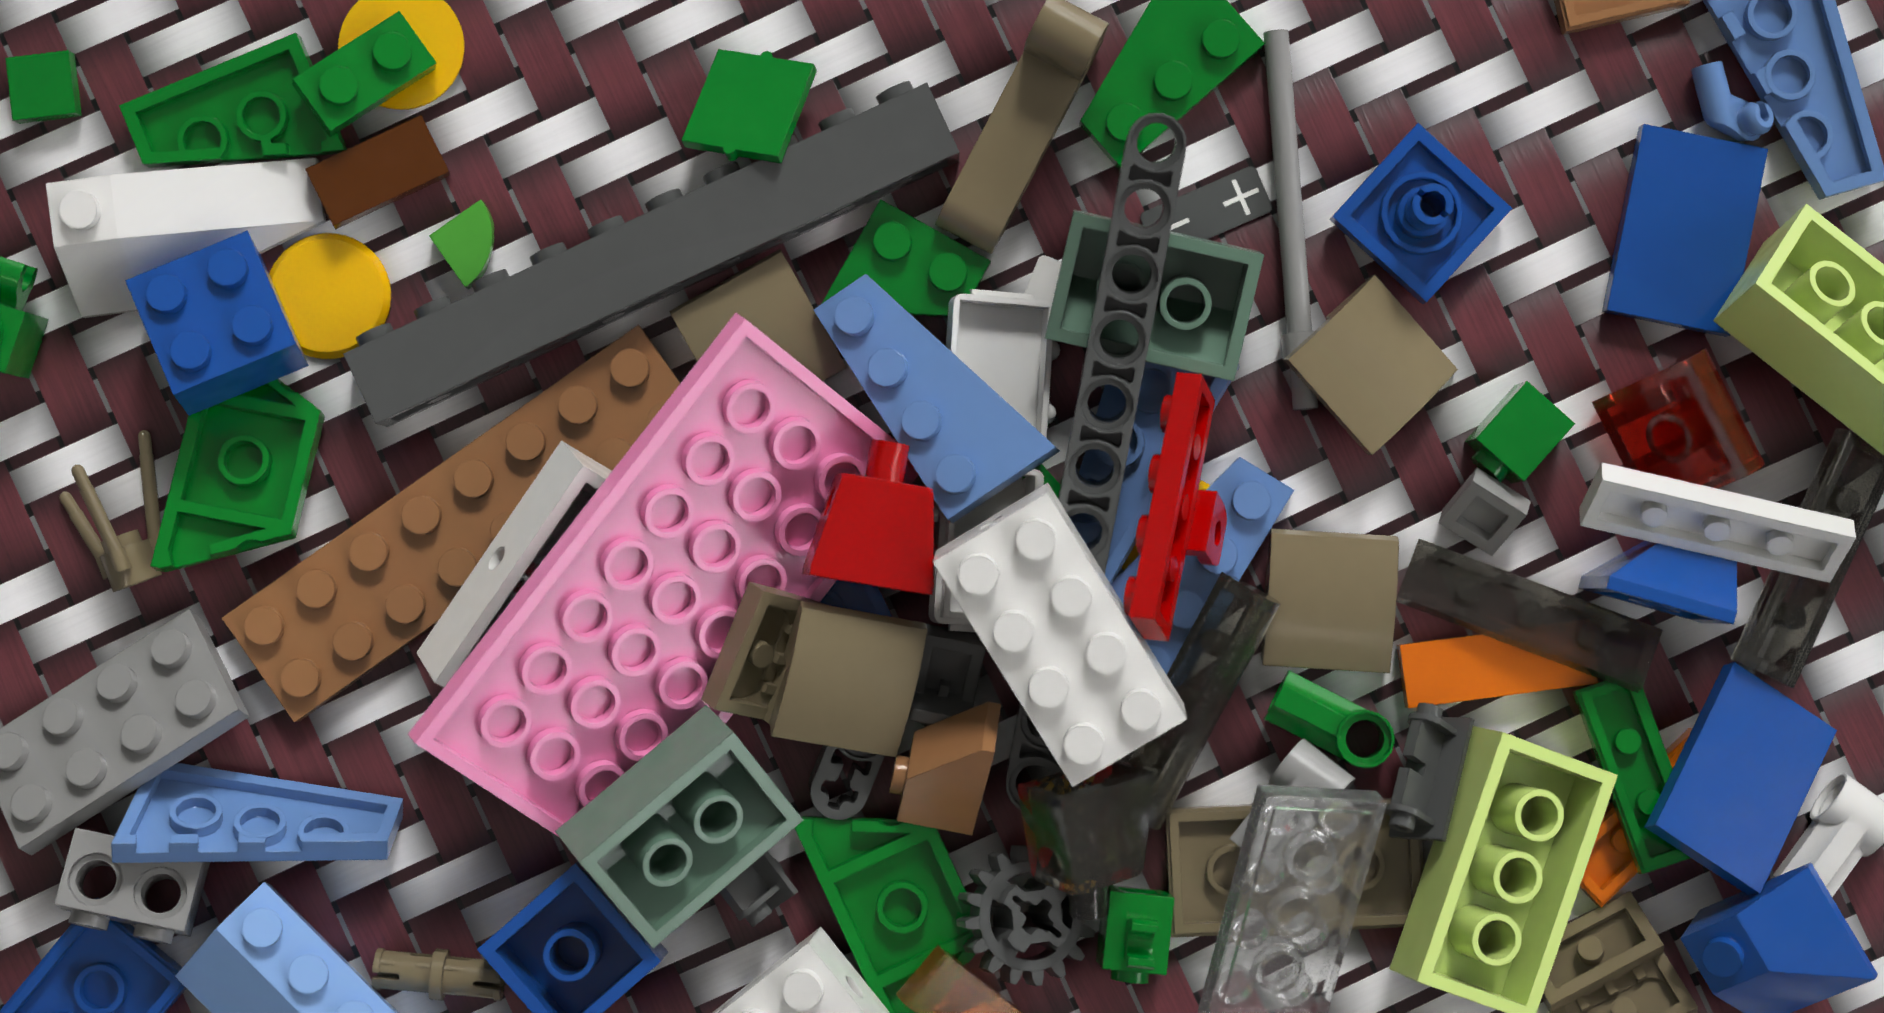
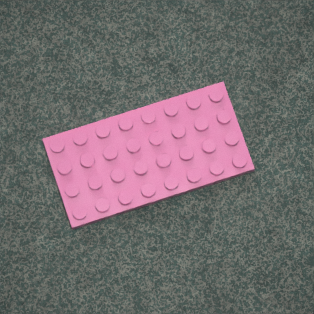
[408,313,918,838]

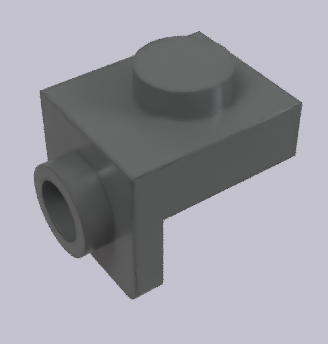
[908,624,986,727]

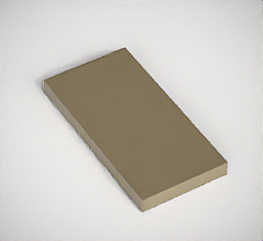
[1164,798,1424,938]

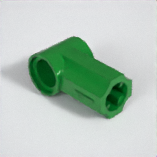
[1264,670,1395,768]

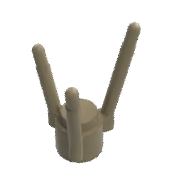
[59,430,162,592]

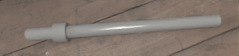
[1263,29,1318,410]

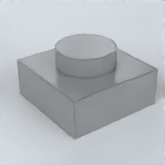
[1438,467,1531,556]

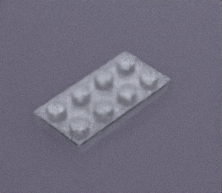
[1198,784,1387,1013]

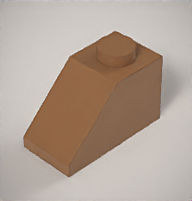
[889,702,1001,835]

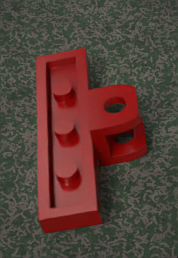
[1124,372,1227,642]

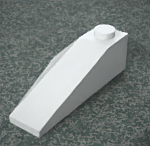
[46,158,326,318]

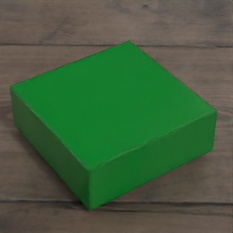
[5,50,82,124]

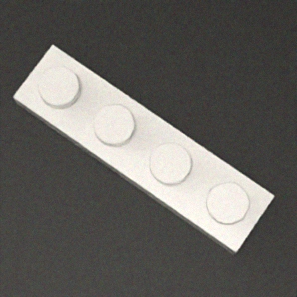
[1579,462,1856,583]

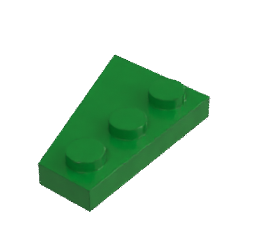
[1079,0,1265,171]
[119,33,347,168]

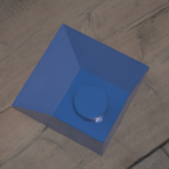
[1578,541,1737,624]
[1680,862,1878,1013]

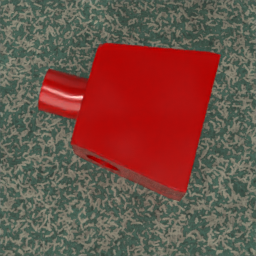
[802,439,934,595]

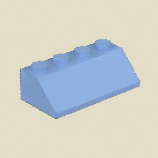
[175,882,398,1013]

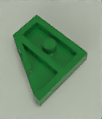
[822,199,991,318]

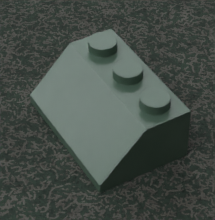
[1045,209,1264,381]
[555,705,803,948]

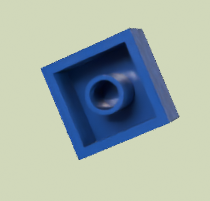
[125,230,309,416]
[477,861,668,1013]

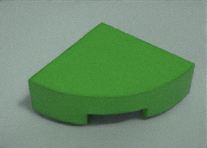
[429,199,494,290]

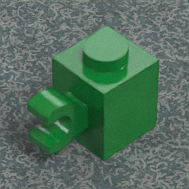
[0,257,49,379]
[1096,884,1175,984]

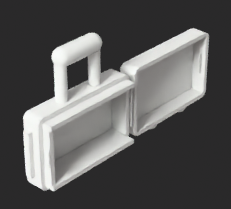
[929,289,1060,632]

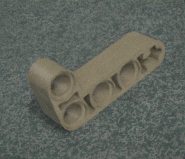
[935,0,1109,254]

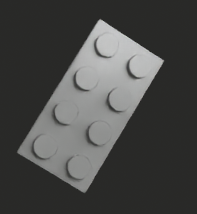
[0,609,250,856]

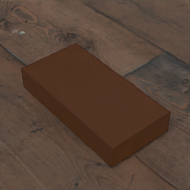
[305,115,451,230]

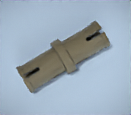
[372,948,506,1001]

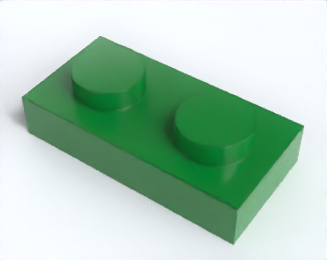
[292,11,437,137]

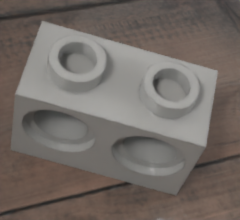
[54,828,210,945]

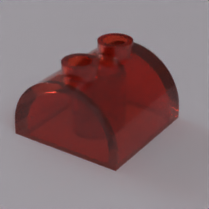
[1592,347,1765,489]

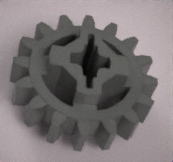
[956,845,1097,986]

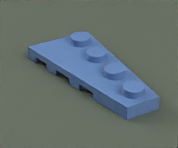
[813,274,1060,523]

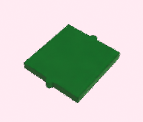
[681,49,817,163]

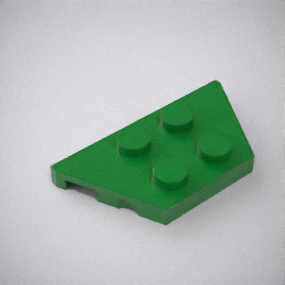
[151,379,325,572]
[795,816,975,1013]

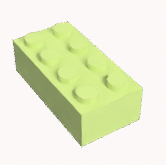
[1713,204,1884,455]
[1389,726,1618,1013]

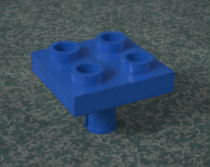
[1329,123,1512,304]

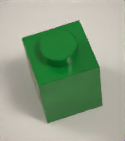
[1464,381,1575,483]

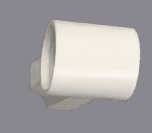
[1773,773,1884,897]

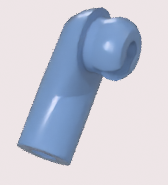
[1691,61,1774,141]

